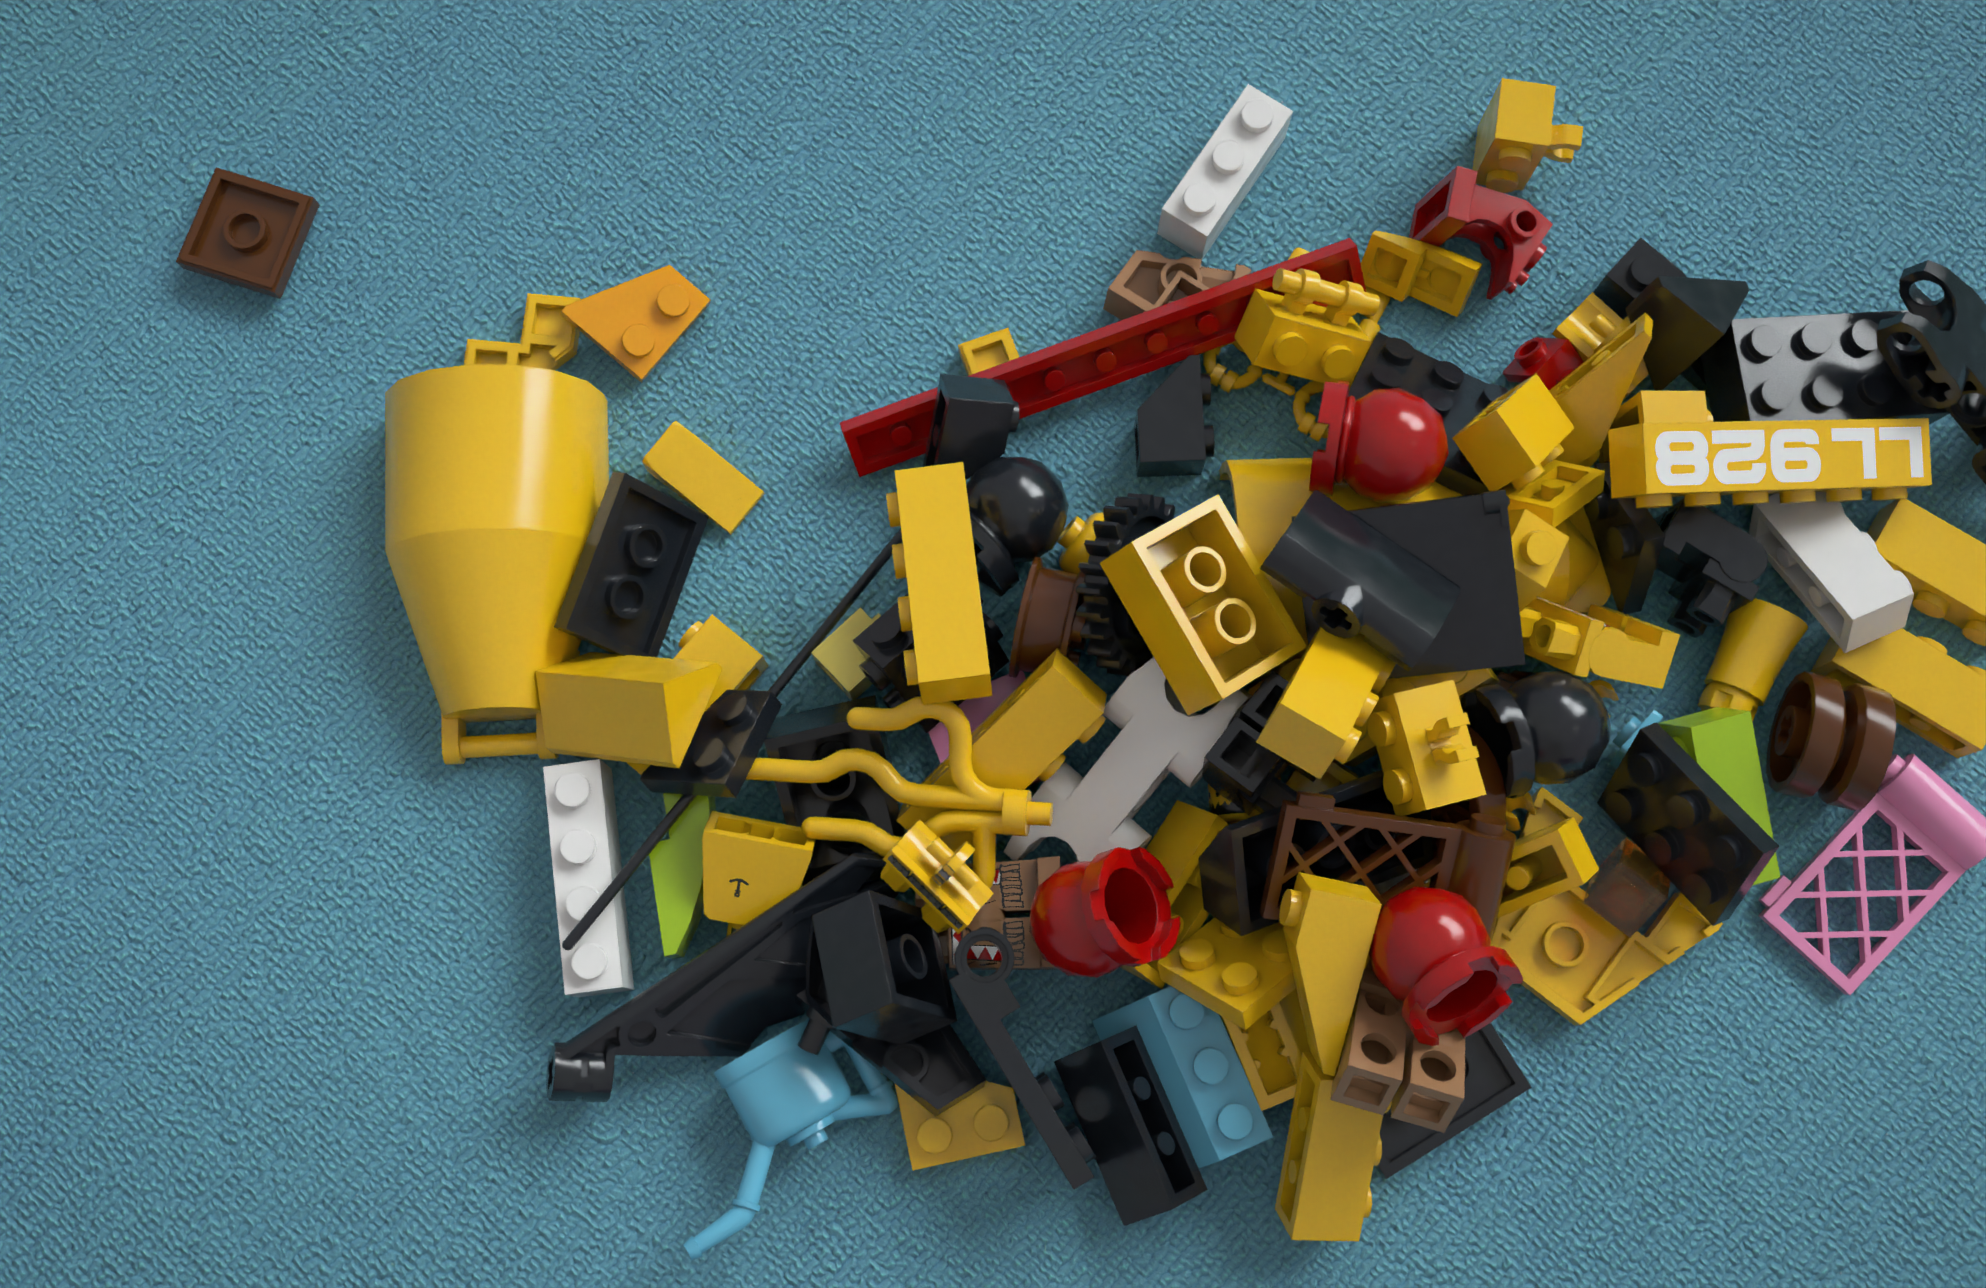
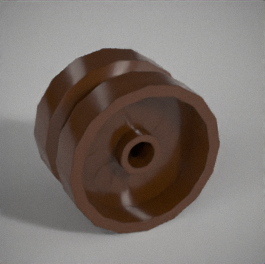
[1766,671,1896,811]

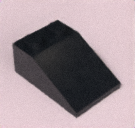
[764,695,907,886]

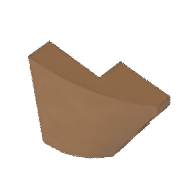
[1103,250,1252,355]

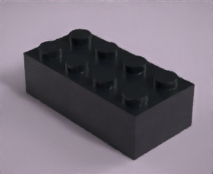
[1700,310,1949,424]

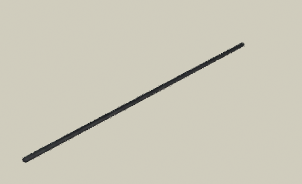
[562,528,903,951]

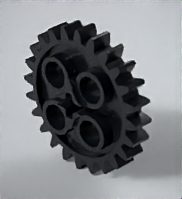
[1076,493,1175,676]

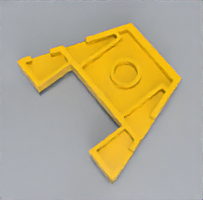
[1490,787,1723,1026]

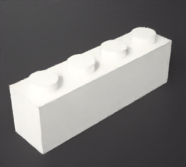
[543,759,634,997]

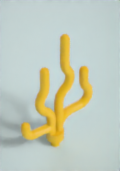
[745,696,1053,889]

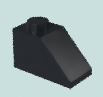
[923,374,1019,480]

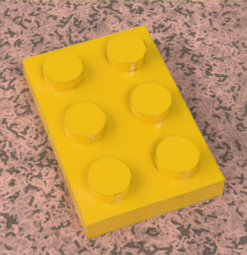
[1157,917,1296,1030]

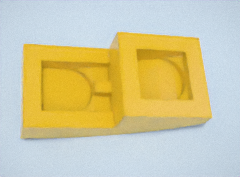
[1361,230,1483,317]

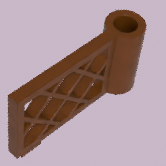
[1259,791,1516,945]

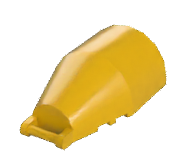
[385,364,609,765]

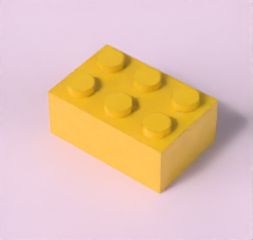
[1100,494,1307,715]

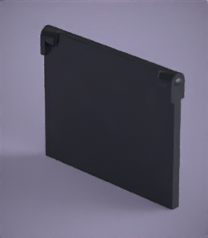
[1292,490,1525,679]

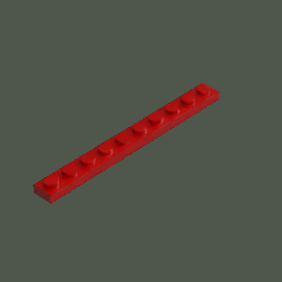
[840,238,1367,477]

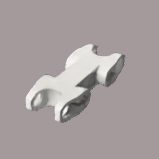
[1003,657,1252,862]

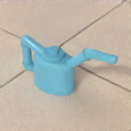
[683,1018,898,1261]

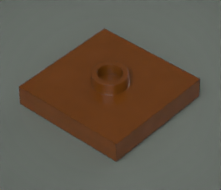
[176,167,319,299]

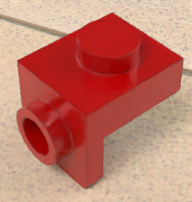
[1502,337,1584,390]

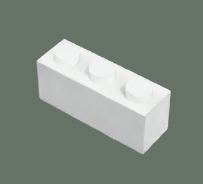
[1157,84,1293,259]
[1749,492,1914,653]

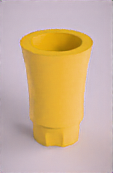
[1698,598,1808,721]

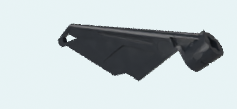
[546,853,900,1102]

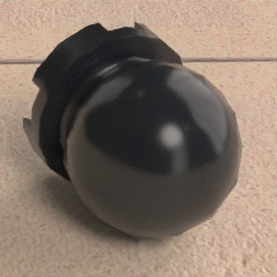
[966,457,1069,597]
[1460,671,1611,798]

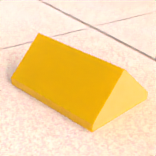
[535,652,723,768]

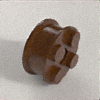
[1009,557,1087,678]

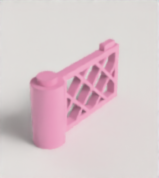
[1758,754,1986,995]

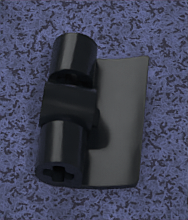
[1259,490,1461,672]

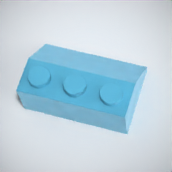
[1092,986,1273,1168]

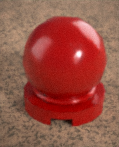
[1309,380,1449,503]
[1029,847,1181,978]
[1368,887,1523,1046]

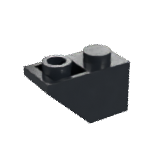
[1134,355,1215,477]

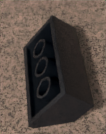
[1198,770,1433,936]

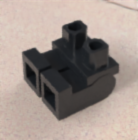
[1655,498,1767,638]
[1202,670,1317,816]

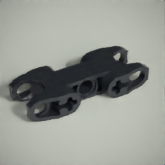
[1876,260,1986,484]

